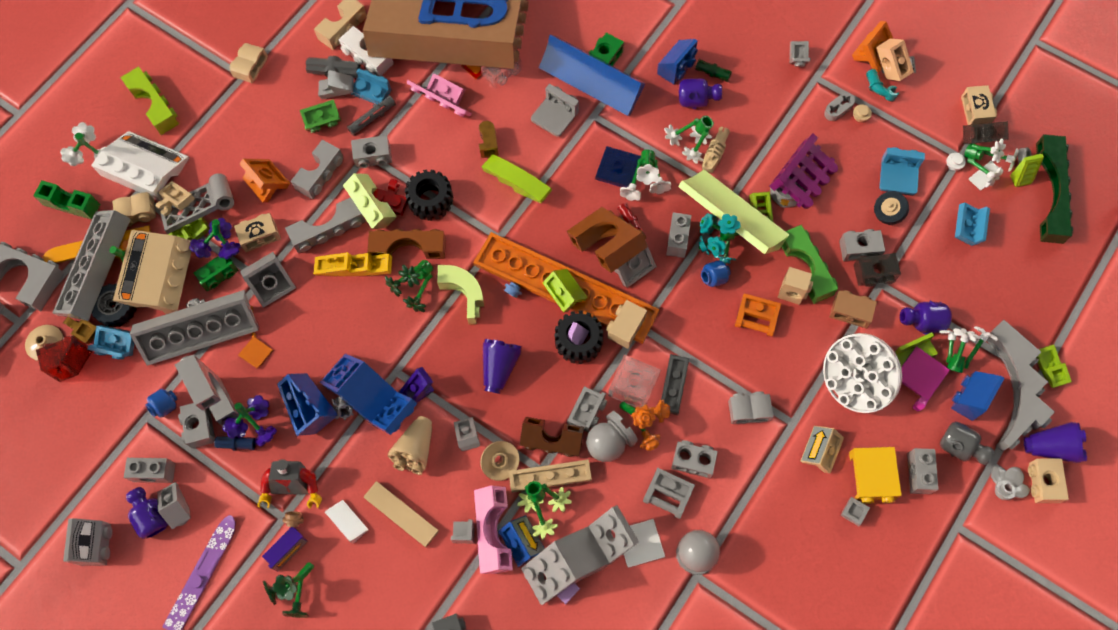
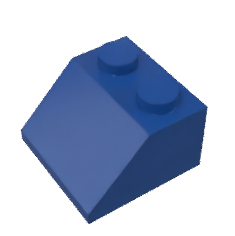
[951,371,1005,421]

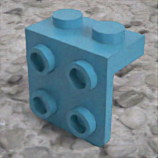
[879,147,925,195]

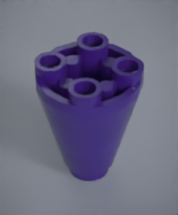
[483,339,522,394]
[1024,422,1087,463]

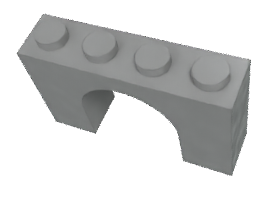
[0,241,64,312]
[175,354,239,426]

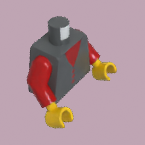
[257,459,322,509]

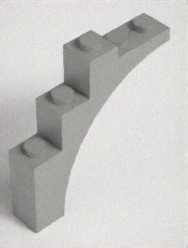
[987,320,1055,451]

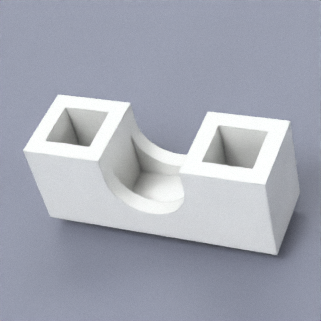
[339,26,394,77]

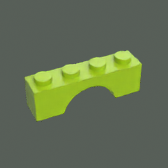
[120,67,179,135]

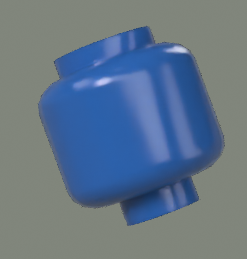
[701,260,731,287]
[145,389,178,418]

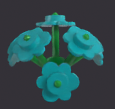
[698,213,741,264]

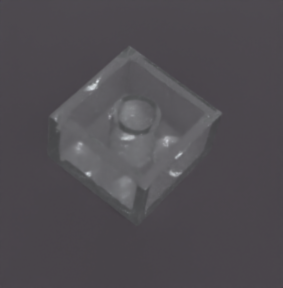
[608,355,661,407]

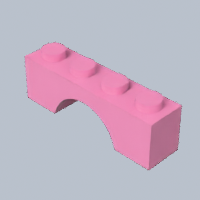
[474,485,513,574]

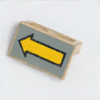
[801,426,844,474]

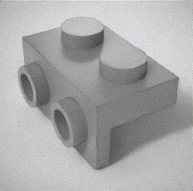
[567,386,608,433]

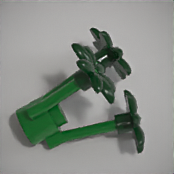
[385,260,433,312]

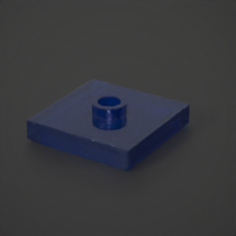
[595,146,641,188]

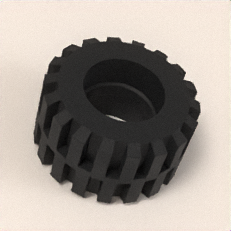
[405,169,454,220]
[554,311,603,364]

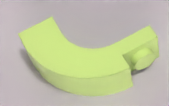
[437,265,484,325]

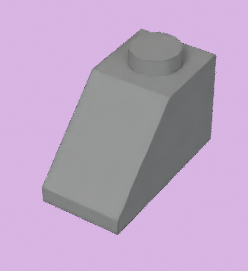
[157,482,191,529]

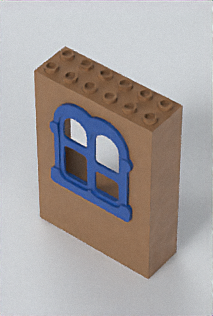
[363,0,529,69]

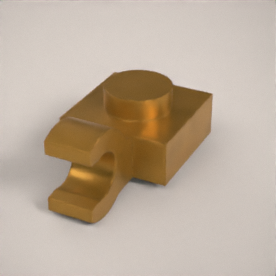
[63,316,96,345]

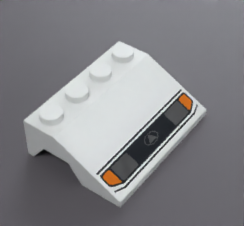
[91,131,189,201]

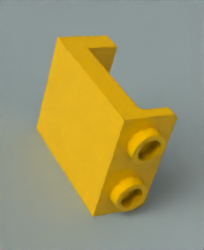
[849,447,901,504]

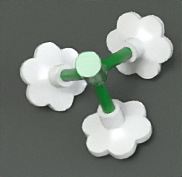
[60,122,106,166]

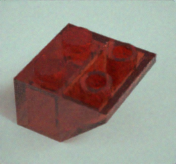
[36,336,92,382]

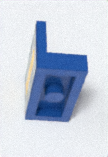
[499,515,545,567]

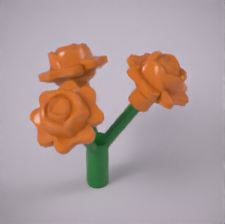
[619,400,670,451]

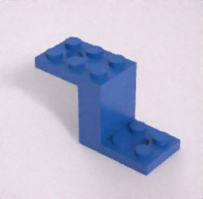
[319,354,417,435]

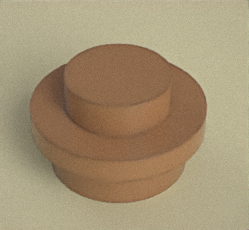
[282,511,304,527]

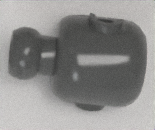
[940,422,995,465]

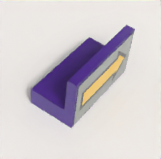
[262,527,308,571]

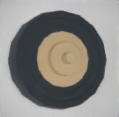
[874,191,909,225]

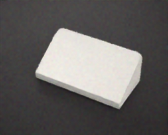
[325,500,369,544]

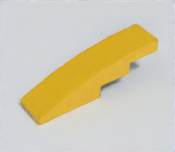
[314,252,392,276]

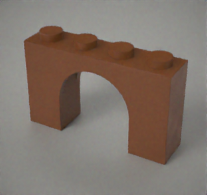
[567,207,648,273]

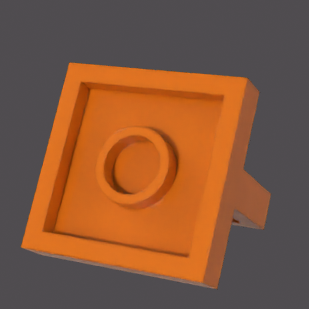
[852,21,893,72]
[240,159,290,202]

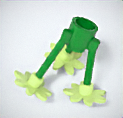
[517,481,572,539]

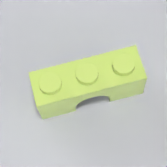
[343,173,397,229]

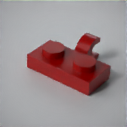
[372,179,408,216]

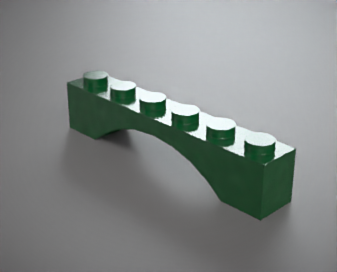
[1036,134,1073,244]

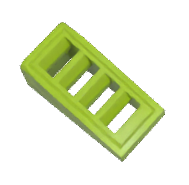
[1010,154,1044,187]
[749,192,773,222]

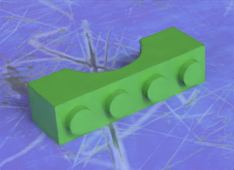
[781,225,838,304]

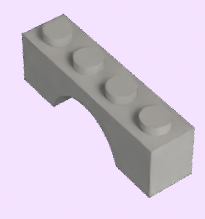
[285,197,366,253]

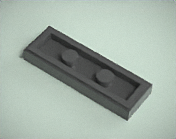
[661,354,689,415]

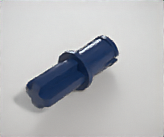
[214,436,256,451]

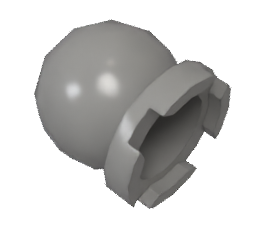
[586,411,638,462]
[676,530,720,575]

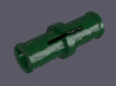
[695,59,732,82]

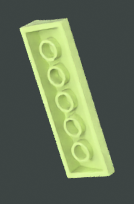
[678,170,789,254]

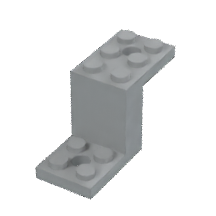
[521,505,639,606]

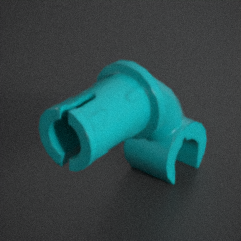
[866,69,899,101]

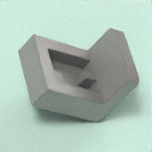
[789,41,810,67]

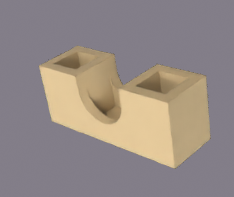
[314,0,367,50]

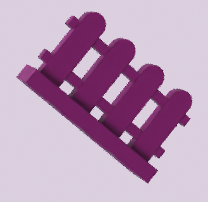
[769,133,838,209]

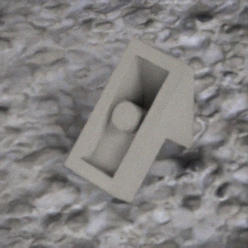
[318,70,354,99]
[454,417,480,451]

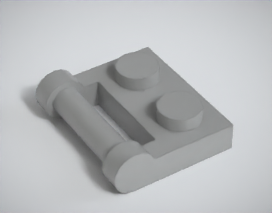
[642,468,695,519]

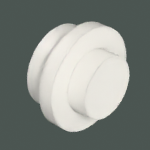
[946,153,966,171]

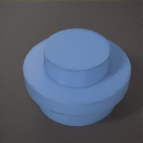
[504,282,522,298]

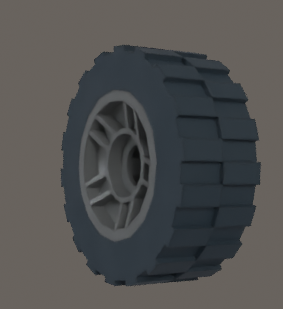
[92,283,137,327]

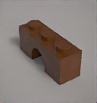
[519,417,584,457]

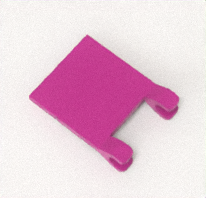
[901,346,949,412]

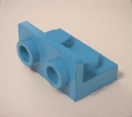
[351,69,391,104]

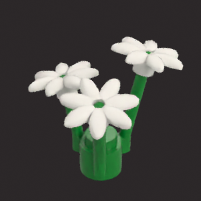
[664,116,714,164]
[964,139,1019,187]
[939,326,998,373]

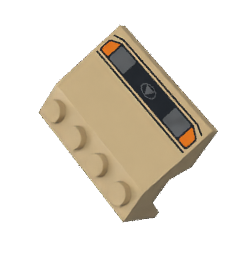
[113,230,191,314]

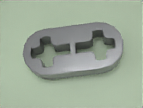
[824,93,855,121]

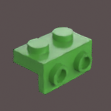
[299,99,341,133]

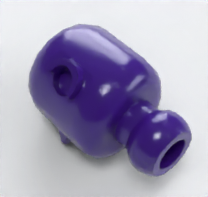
[679,78,722,110]
[900,300,952,335]
[126,487,168,539]

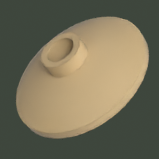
[25,325,64,361]
[480,441,519,481]

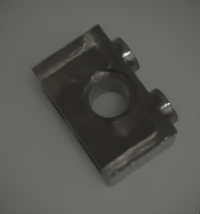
[963,121,1009,144]
[853,253,901,287]

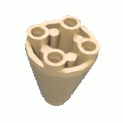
[388,416,432,475]

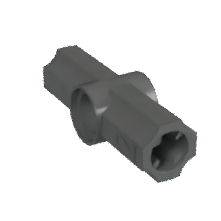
[306,56,361,78]

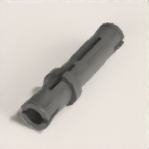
[347,95,396,136]

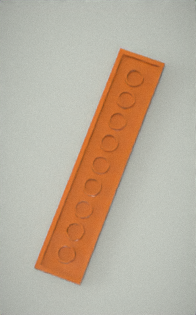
[473,232,660,344]

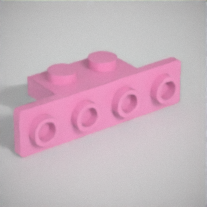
[407,73,472,117]

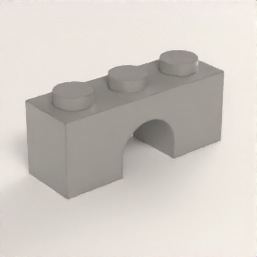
[291,140,344,199]

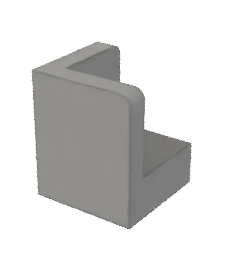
[451,519,475,544]

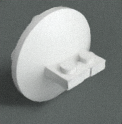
[823,333,902,413]

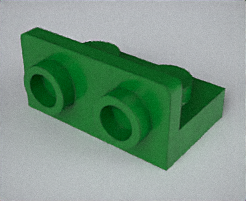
[193,256,239,292]

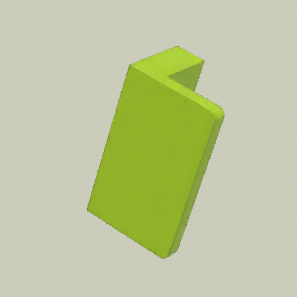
[543,269,588,313]
[895,332,938,367]

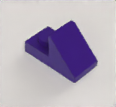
[399,367,434,403]

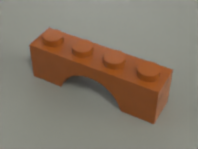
[367,229,446,259]

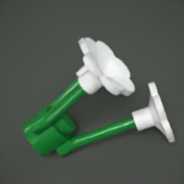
[620,149,671,201]

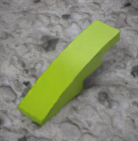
[482,154,552,203]

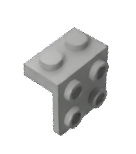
[531,84,579,137]

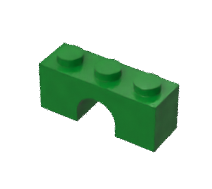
[33,180,101,220]

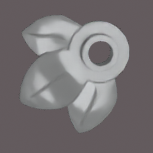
[991,464,1030,500]

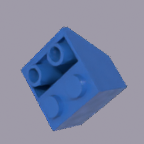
[657,39,698,85]

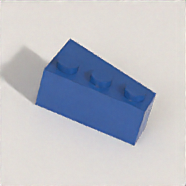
[277,373,338,436]

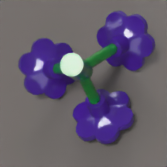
[189,218,241,259]
[222,395,277,446]

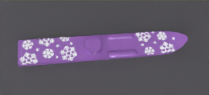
[162,515,236,630]

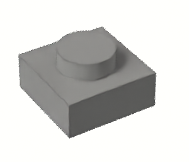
[840,497,870,527]

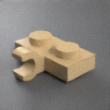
[155,181,195,216]

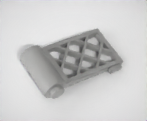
[160,174,234,234]

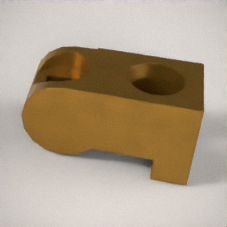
[479,121,499,158]

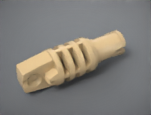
[702,127,730,173]

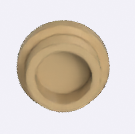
[853,105,872,122]

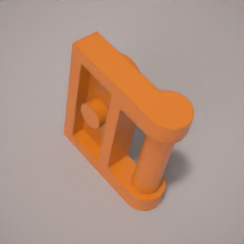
[735,293,781,337]

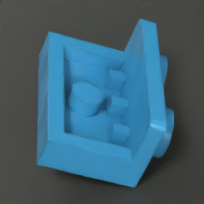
[955,202,990,246]
[87,325,135,360]

